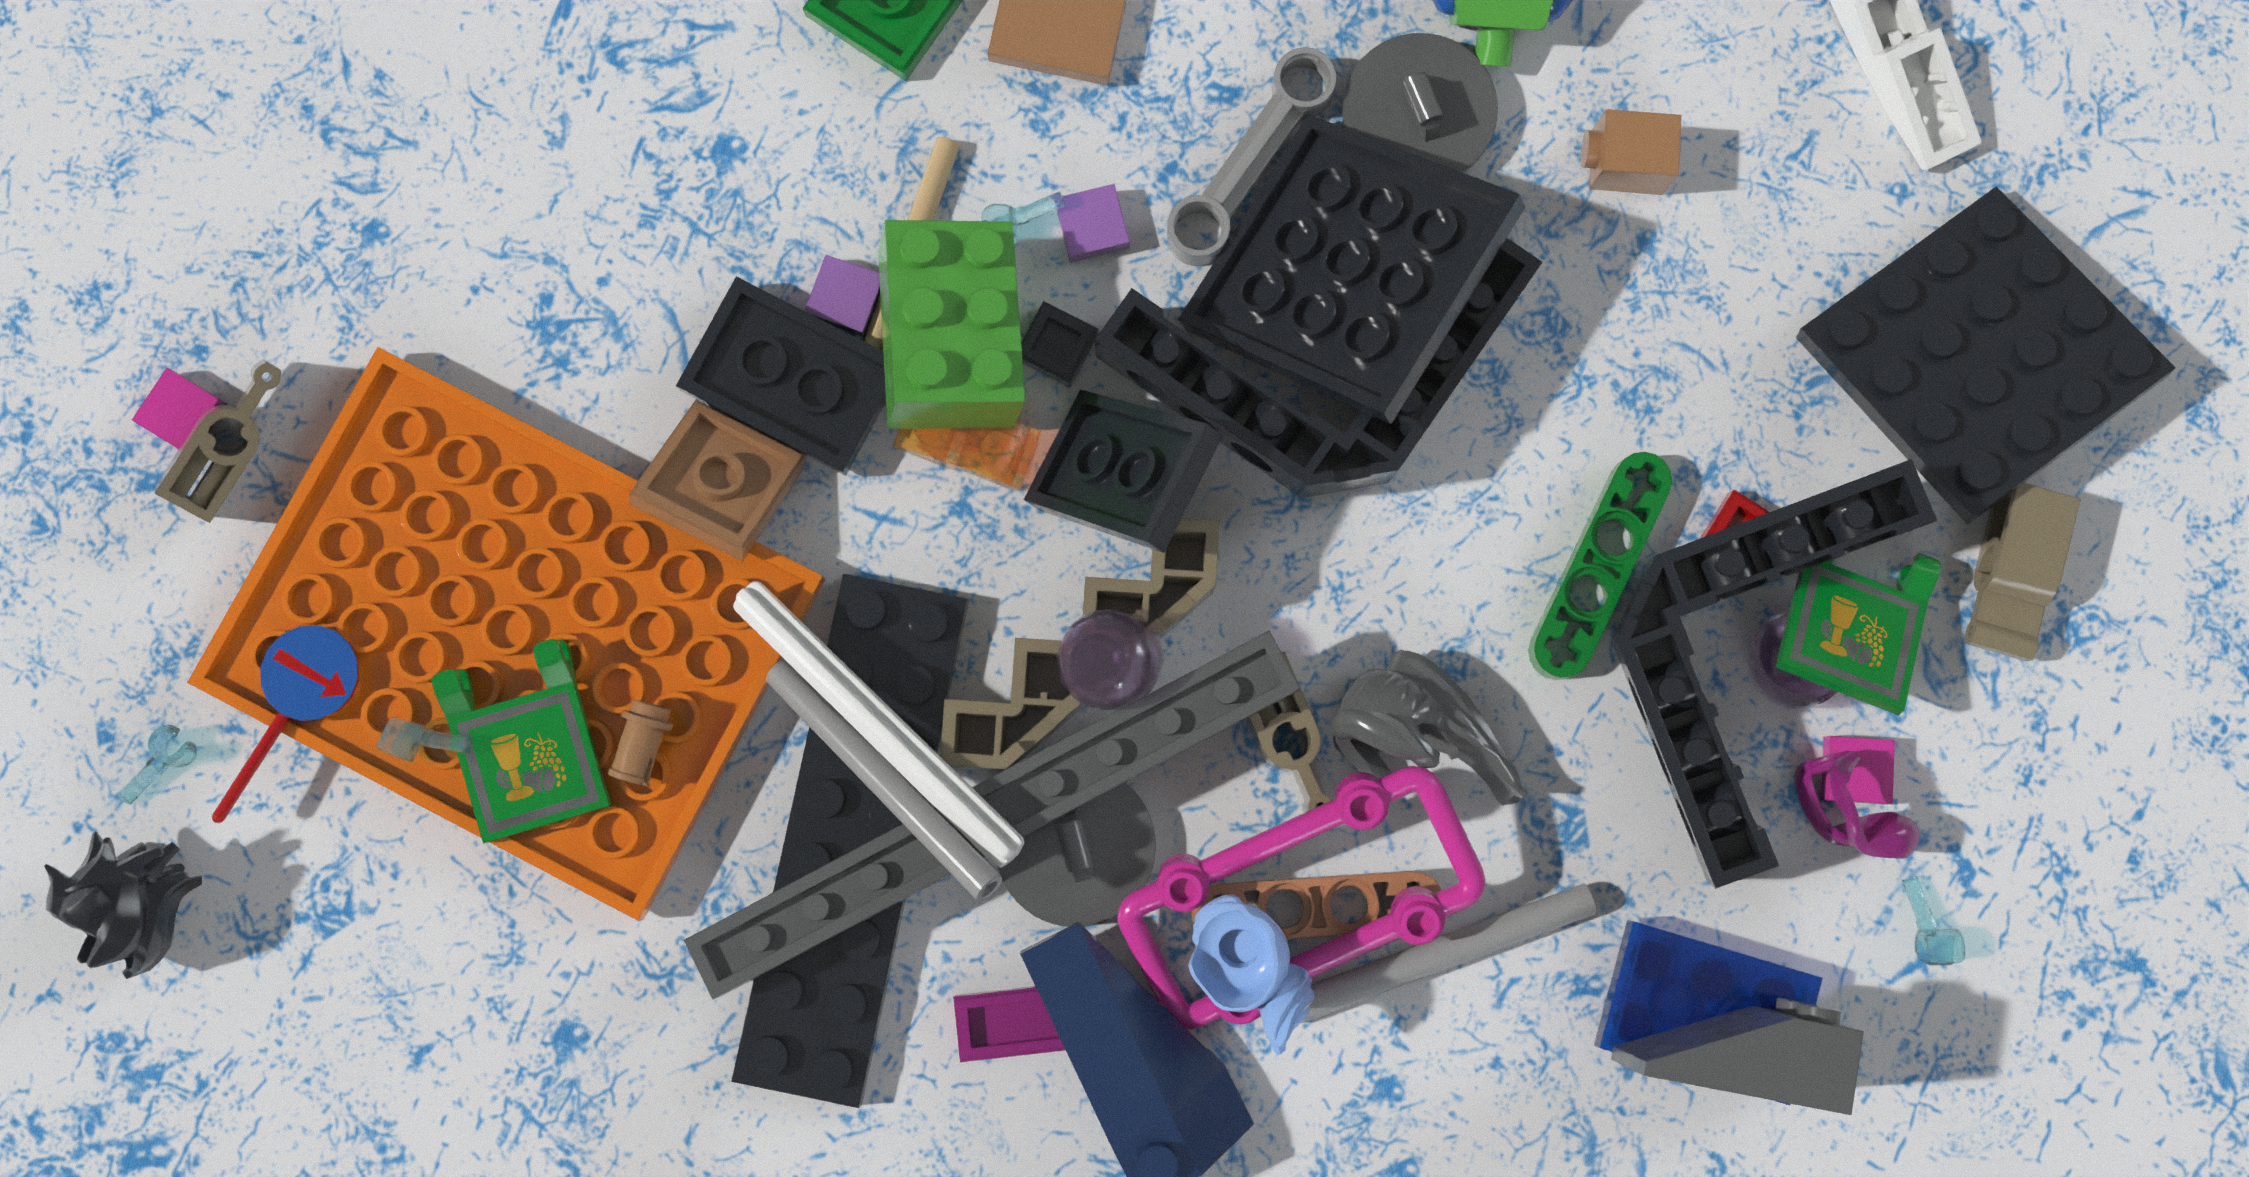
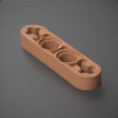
[1191,871,1441,939]

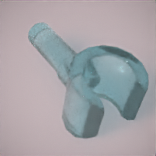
[980,191,1066,247]
[376,717,473,762]
[118,725,197,805]
[1902,876,1965,965]

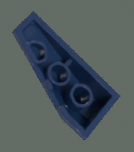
[1020,921,1254,1177]

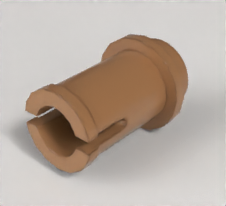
[608,699,673,786]

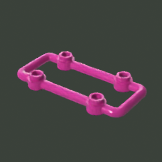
[1117,766,1486,1029]

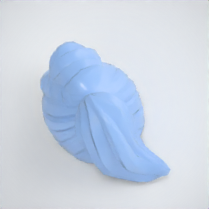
[1188,894,1315,1056]

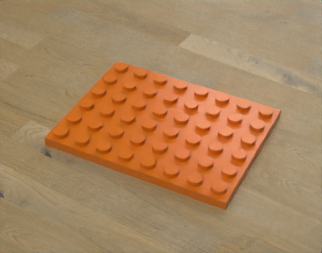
[187,347,826,921]

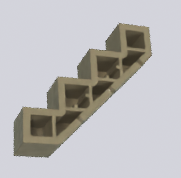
[940,518,1220,771]

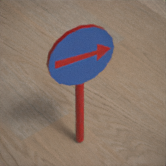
[212,625,360,823]

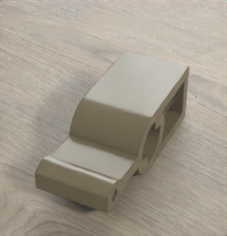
[154,359,281,523]
[1964,483,2081,661]
[1245,651,1331,813]

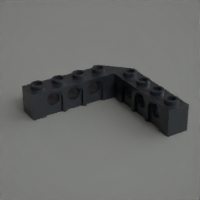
[1095,238,1543,498]
[1612,459,1937,889]

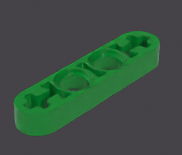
[1528,452,1672,680]

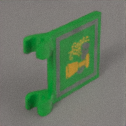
[1775,553,1941,716]
[432,639,612,844]

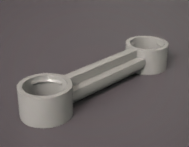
[1167,47,1336,266]

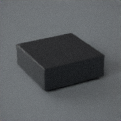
[1021,301,1099,388]

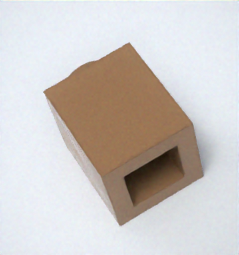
[1581,109,1682,195]

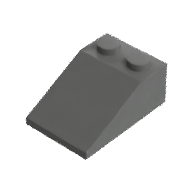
[1611,997,1864,1115]

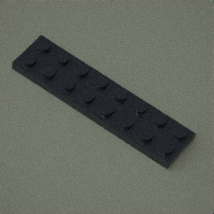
[731,574,969,1108]

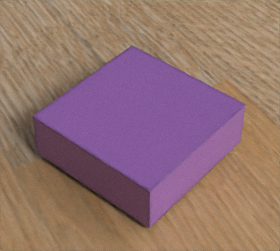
[1054,183,1130,263]
[804,254,880,337]

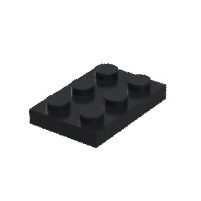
[676,276,886,476]
[1023,389,1223,553]

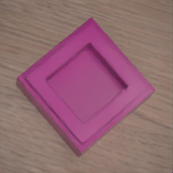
[132,367,228,449]
[1821,736,1895,805]

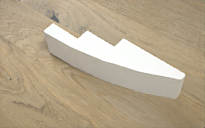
[1830,0,1982,170]

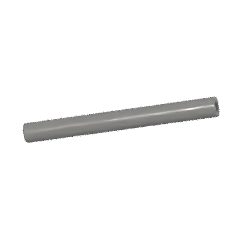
[766,659,1002,902]
[1301,883,1597,1023]

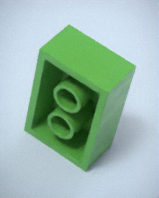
[878,220,1025,429]

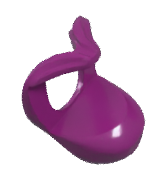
[1794,751,1920,859]

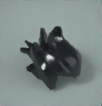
[44,831,202,979]

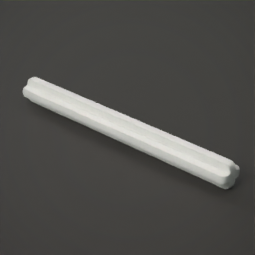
[733,581,1025,868]

